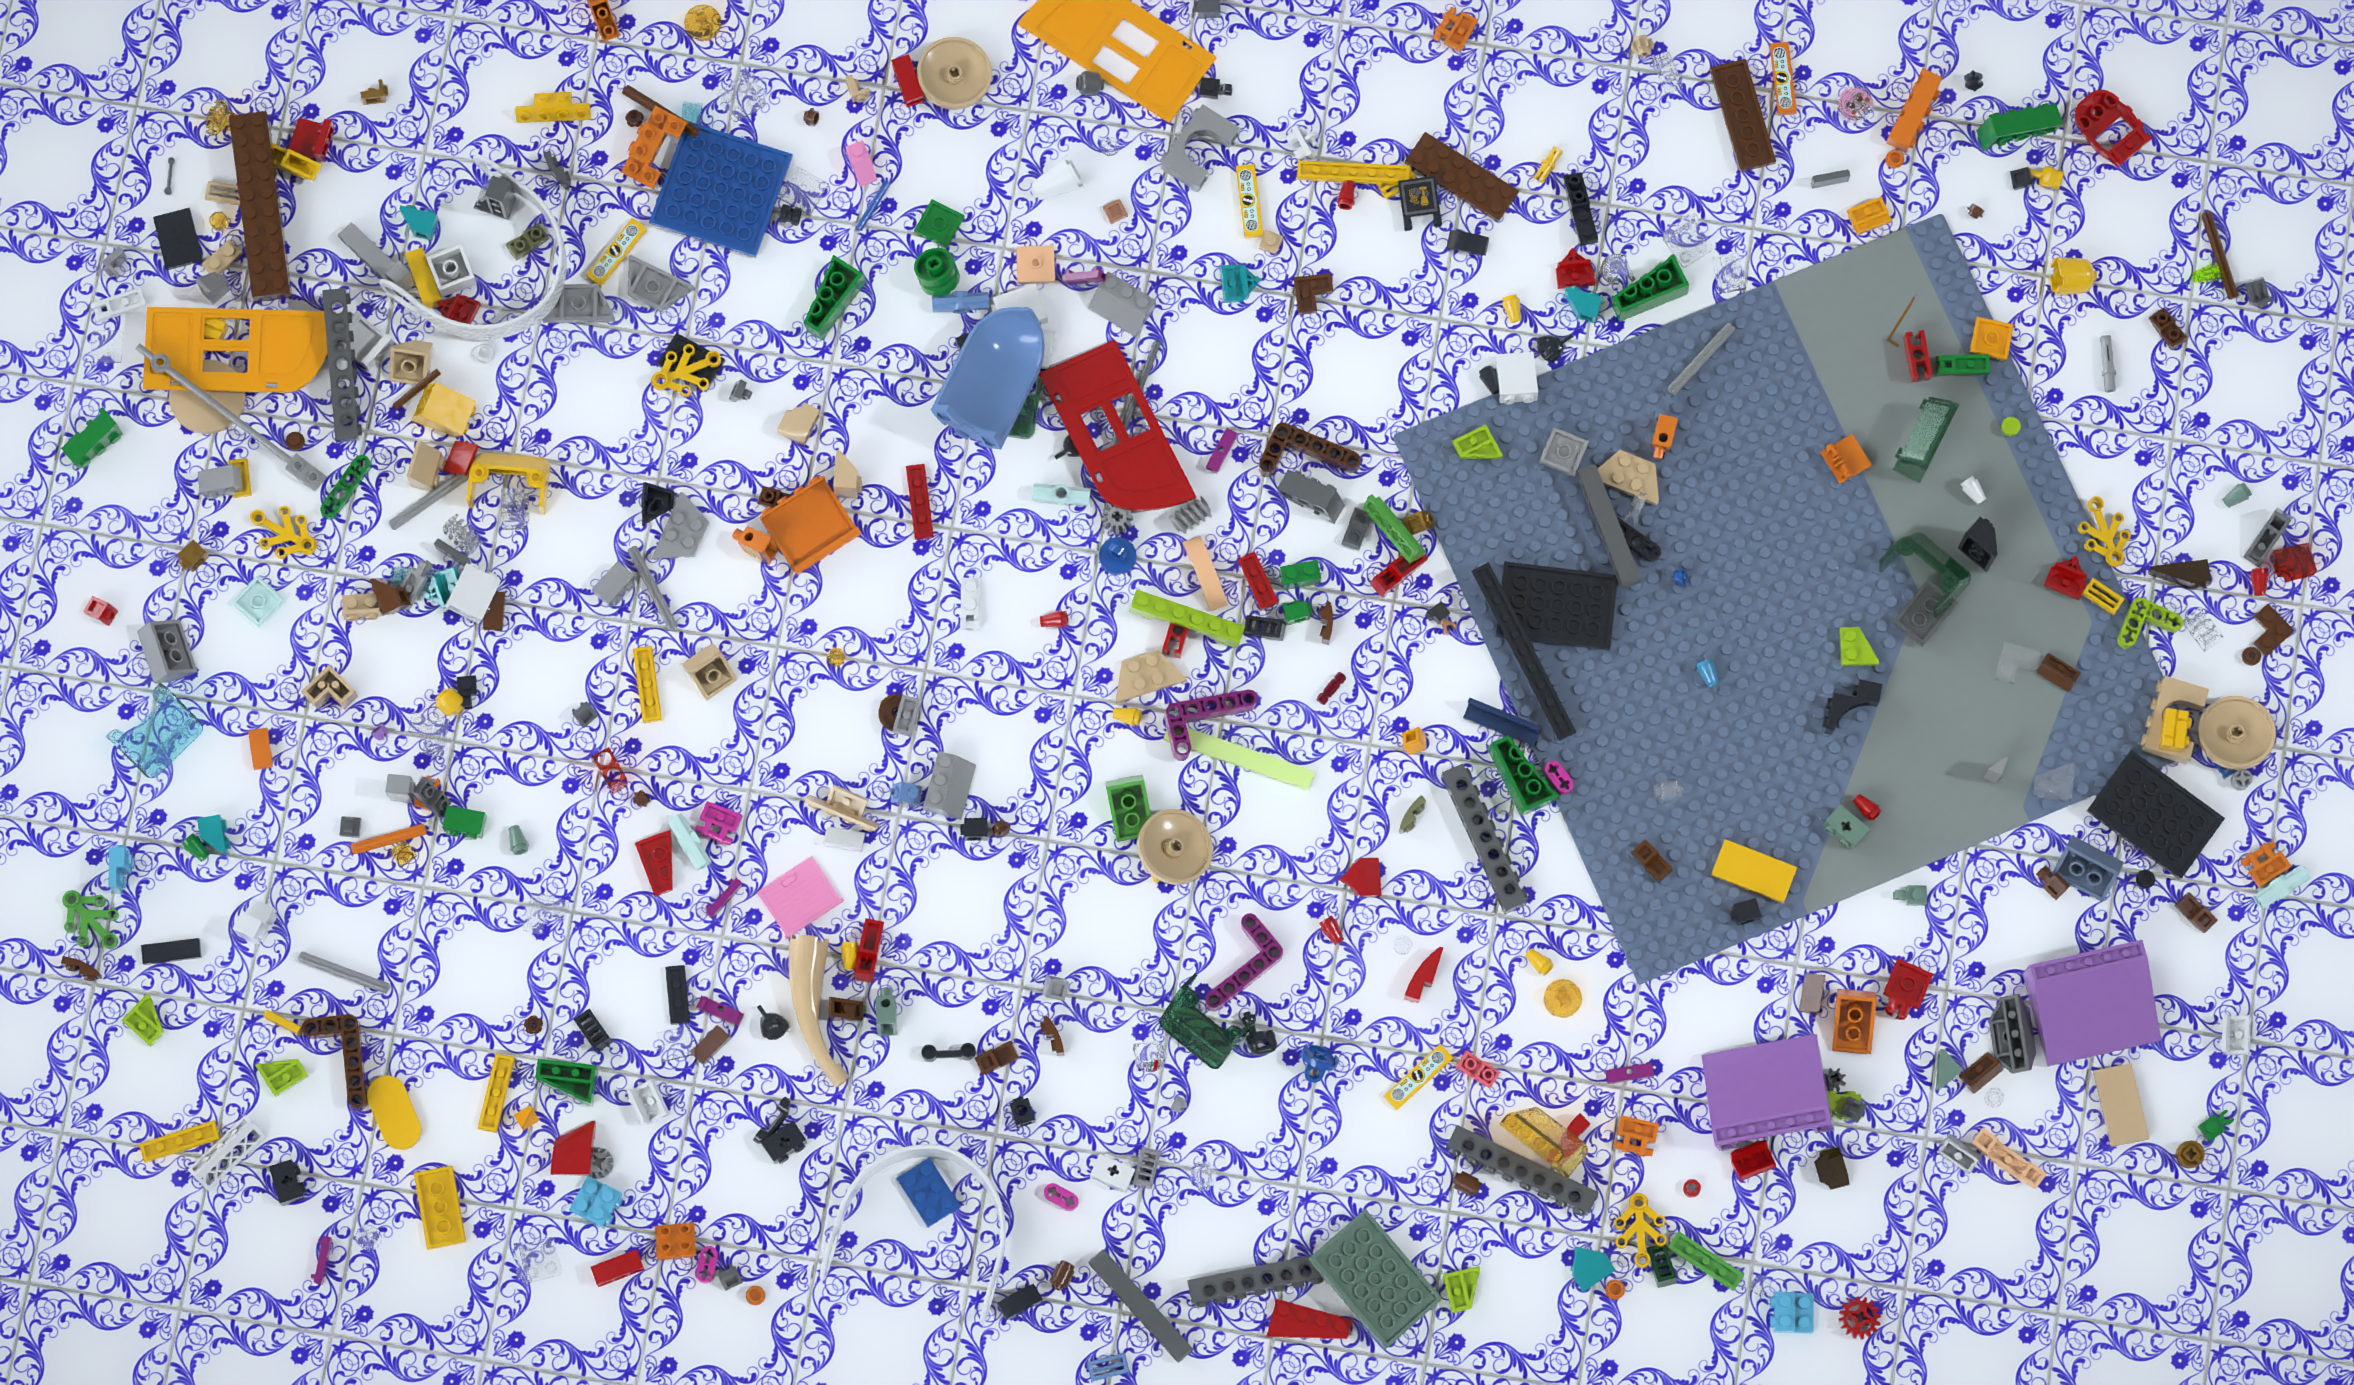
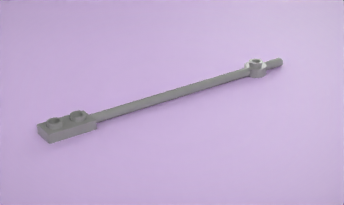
[135,343,327,492]

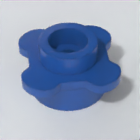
[1674,567,1688,588]

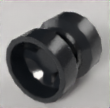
[779,204,802,226]

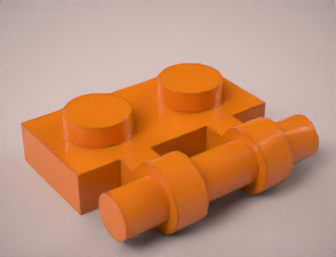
[1432,7,1478,53]
[2240,841,2292,888]
[1614,1115,1659,1157]

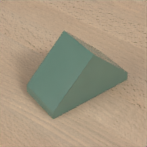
[1935,1049,1963,1091]

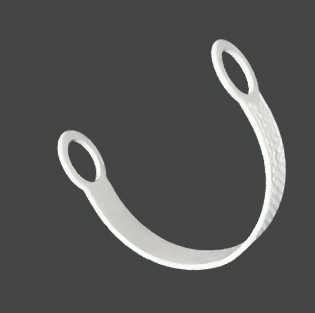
[379,154,567,340]
[820,1144,1006,1325]

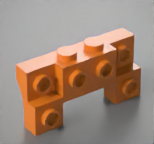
[621,105,689,190]

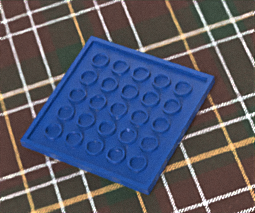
[649,120,793,258]

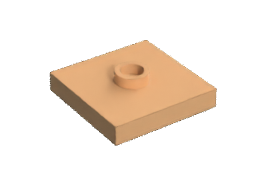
[1016,245,1055,284]

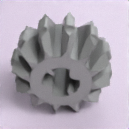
[1101,504,1133,535]

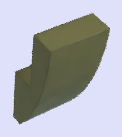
[506,223,549,261]
[1399,795,1426,834]

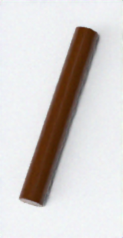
[393,368,441,410]

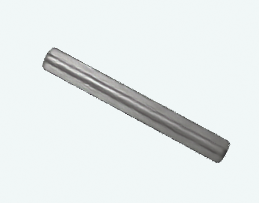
[1668,323,1735,395]
[389,472,469,530]
[628,546,678,631]
[298,951,390,994]

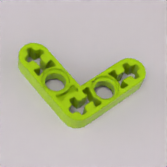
[2117,597,2184,649]

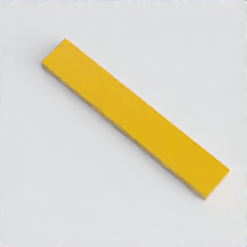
[1297,160,1410,185]

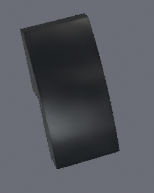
[1446,230,1490,256]
[997,1284,1043,1321]

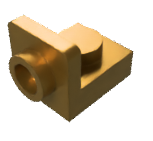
[360,79,388,105]
[1402,510,1434,535]

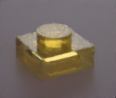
[389,840,417,867]

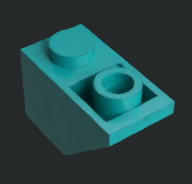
[399,205,439,241]
[1564,286,1603,323]
[197,814,231,856]

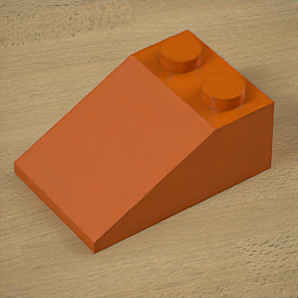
[1832,989,1877,1054]

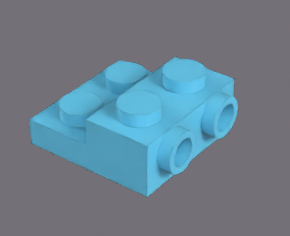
[108,845,134,894]
[569,1176,623,1229]
[1770,1291,1814,1334]

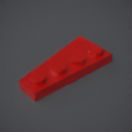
[1266,1299,1352,1340]

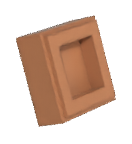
[1103,199,1128,224]

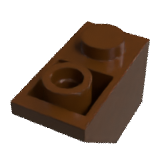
[370,578,411,615]

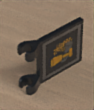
[1398,176,1442,231]

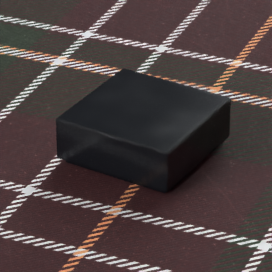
[2010,167,2033,191]

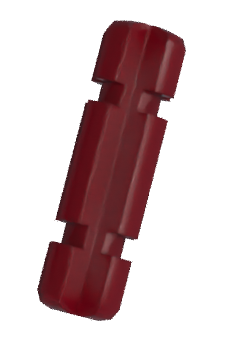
[1316,672,1346,705]

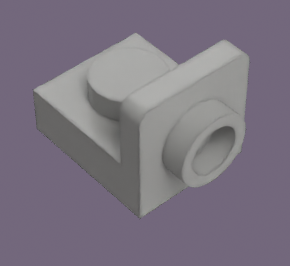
[102,247,126,279]

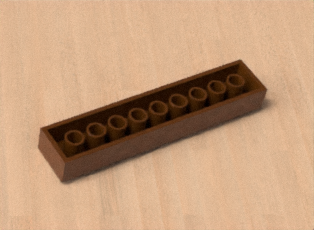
[229,111,293,303]

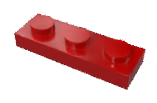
[1237,551,1279,611]

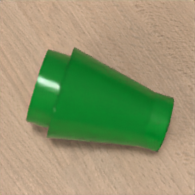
[181,833,210,862]

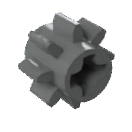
[1825,1068,1846,1092]

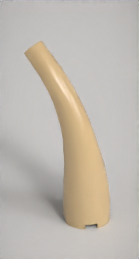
[789,934,850,1088]

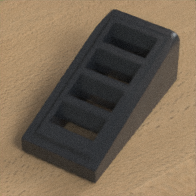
[1243,615,1286,641]
[573,1008,613,1053]

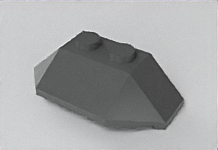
[1989,994,2036,1074]

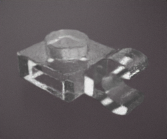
[1623,492,1648,526]

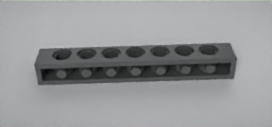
[322,288,362,443]
[1441,764,1528,915]
[1446,1125,1599,1217]
[1187,1255,1324,1308]

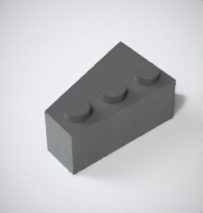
[473,176,516,220]
[1277,469,1345,524]

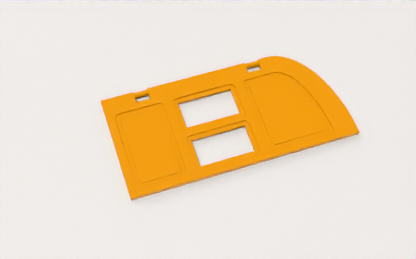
[1018,0,1217,124]
[143,307,336,393]

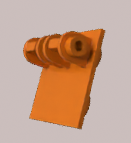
[1820,434,1872,484]
[655,1222,697,1261]

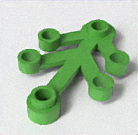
[62,890,119,949]

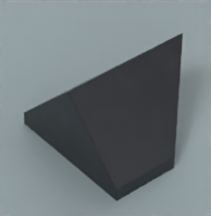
[641,482,674,526]

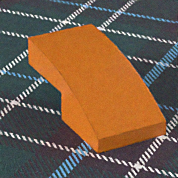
[248,727,273,770]

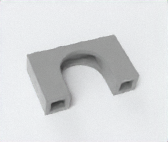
[1160,104,1240,192]

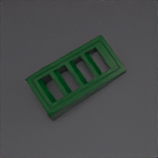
[1646,1245,1677,1288]

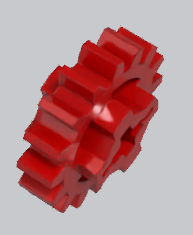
[1838,1296,1882,1340]

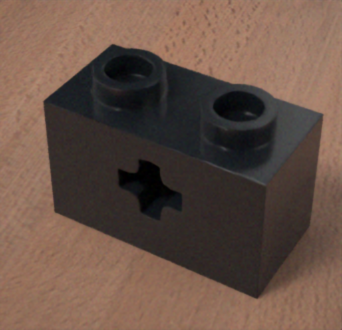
[761,1121,807,1164]
[269,1159,307,1206]

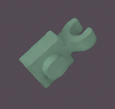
[1893,885,1927,906]

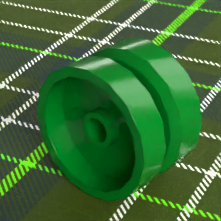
[914,248,960,296]

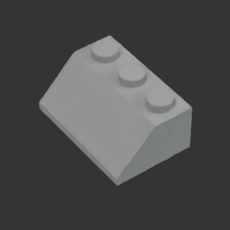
[1088,271,1156,337]
[137,619,197,684]
[923,751,976,820]

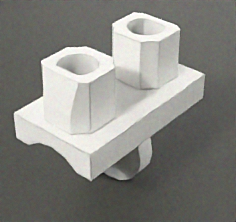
[1286,125,1319,160]

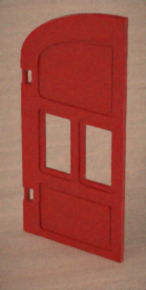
[1038,339,1197,511]

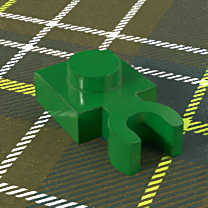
[2197,1110,2235,1142]

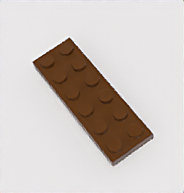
[1709,59,1776,172]
[1404,132,1519,223]

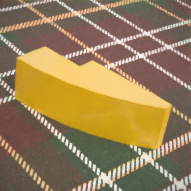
[272,143,322,182]
[404,247,442,309]

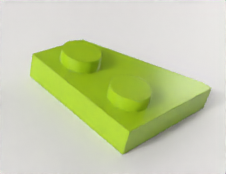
[1452,424,1503,459]
[1839,627,1879,667]
[121,993,164,1047]
[255,1059,309,1097]
[1443,1266,1480,1314]

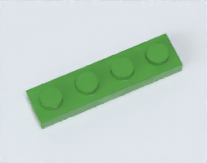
[1668,1231,1745,1292]

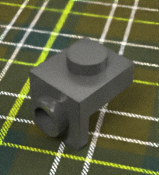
[2244,277,2273,308]

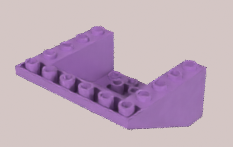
[2022,939,2161,1067]
[1701,1034,1835,1151]

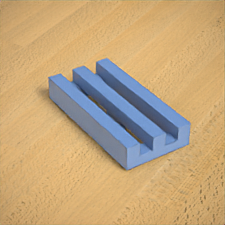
[1087,1353,1130,1382]

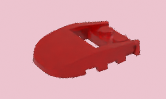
[2075,89,2152,168]

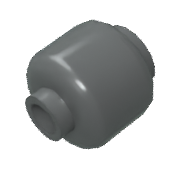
[1076,71,1104,96]

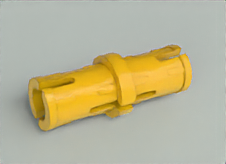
[1534,146,1563,183]

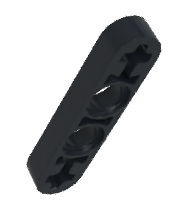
[1616,516,1661,562]

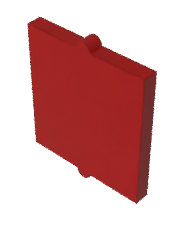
[443,441,479,476]

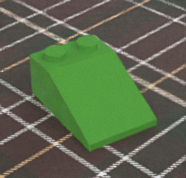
[1105,774,1151,842]

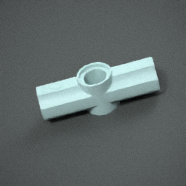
[1032,483,1091,506]
[667,813,712,871]
[2253,865,2310,910]

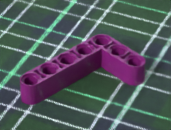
[1164,689,1258,761]
[1205,913,1283,1011]

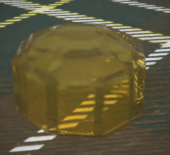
[209,212,228,231]
[827,647,846,667]

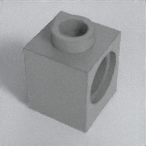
[1042,975,1069,1001]

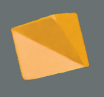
[1402,727,1427,755]
[514,1105,539,1131]

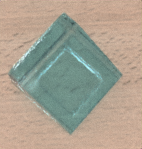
[682,101,703,124]

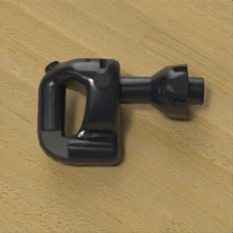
[1241,1011,1277,1055]

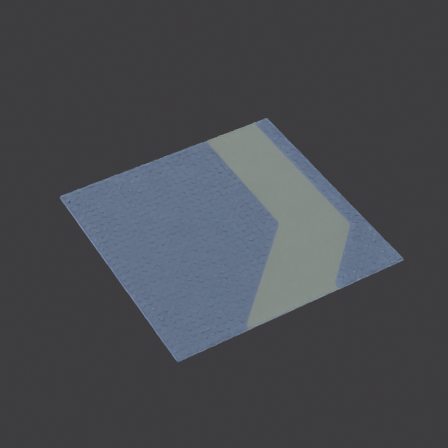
[1393,214,2198,985]

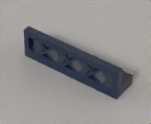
[1463,697,1542,747]

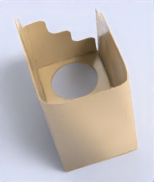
[777,403,820,446]

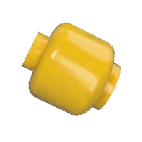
[435,688,464,716]

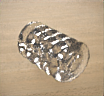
[442,513,483,556]

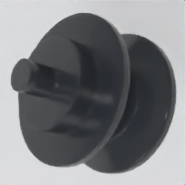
[1964,70,1984,92]

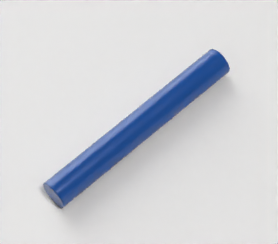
[855,181,890,231]

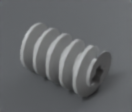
[1169,496,1212,534]

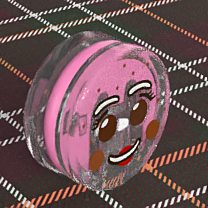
[1837,86,1873,123]

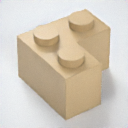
[301,665,358,710]

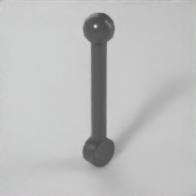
[164,157,175,195]

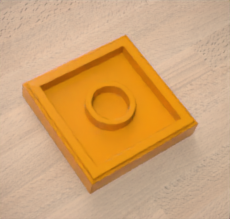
[1969,317,2014,361]

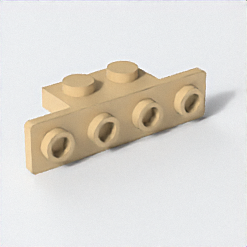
[804,785,880,832]

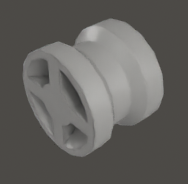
[2231,769,2252,791]

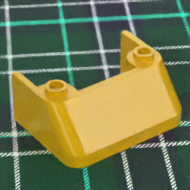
[466,452,551,515]

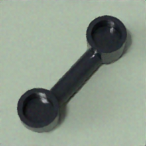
[921,1043,976,1062]
[753,1096,791,1144]

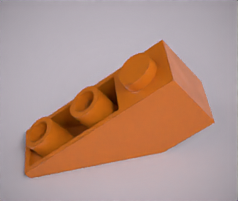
[587,0,620,42]

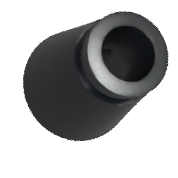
[1479,365,1499,395]

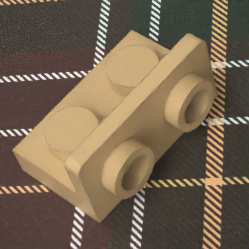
[342,593,382,621]

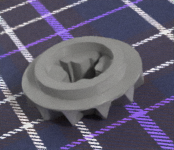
[590,1147,614,1179]

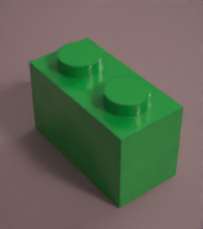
[1279,560,1321,591]
[442,805,487,840]

